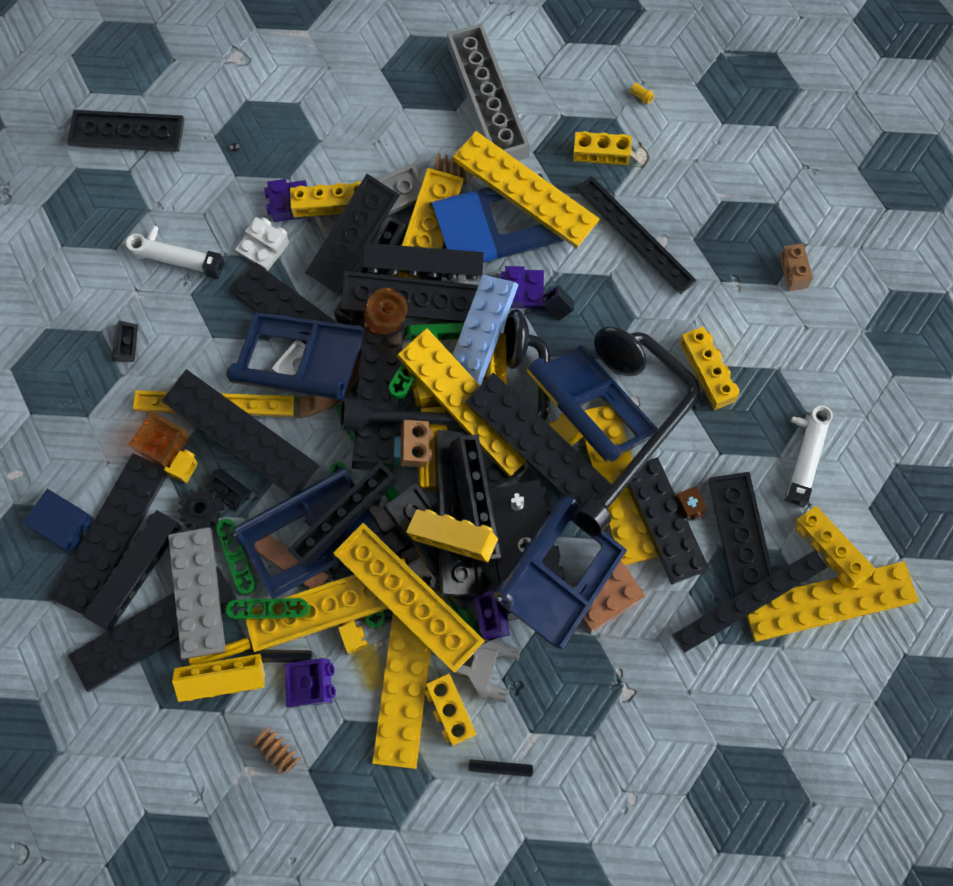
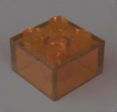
[128,410,191,468]

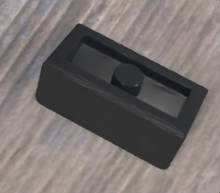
[111,321,138,362]
[205,469,251,511]

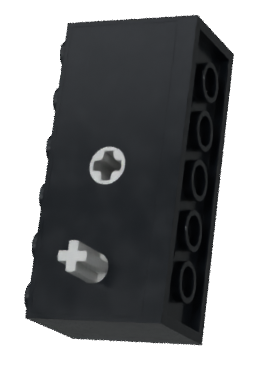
[489,479,565,621]

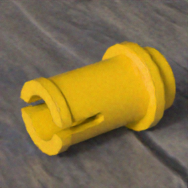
[630,82,654,104]

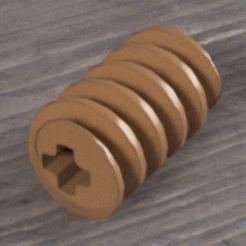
[434,153,473,184]
[253,726,301,775]

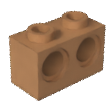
[779,243,813,291]
[400,420,432,468]

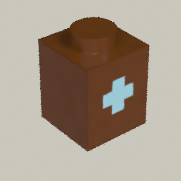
[676,486,707,521]

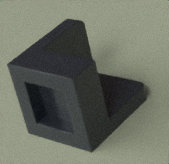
[543,285,574,321]

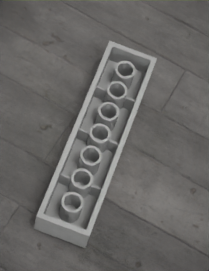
[447,23,530,161]

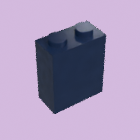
[22,489,93,552]

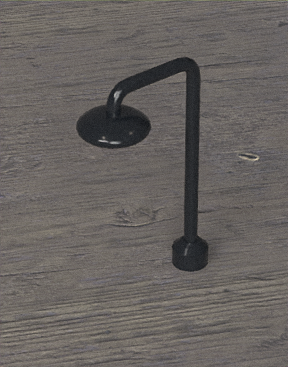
[340,309,551,431]
[573,326,700,536]

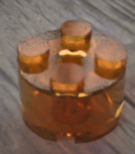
[364,288,408,334]

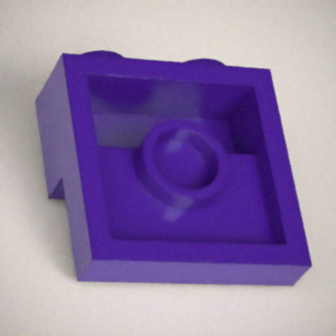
[264,179,307,222]
[501,266,544,309]
[284,658,336,708]

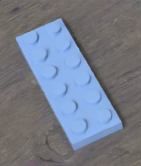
[452,275,518,386]

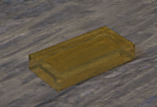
[355,643,385,692]

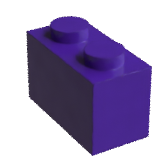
[474,590,510,641]

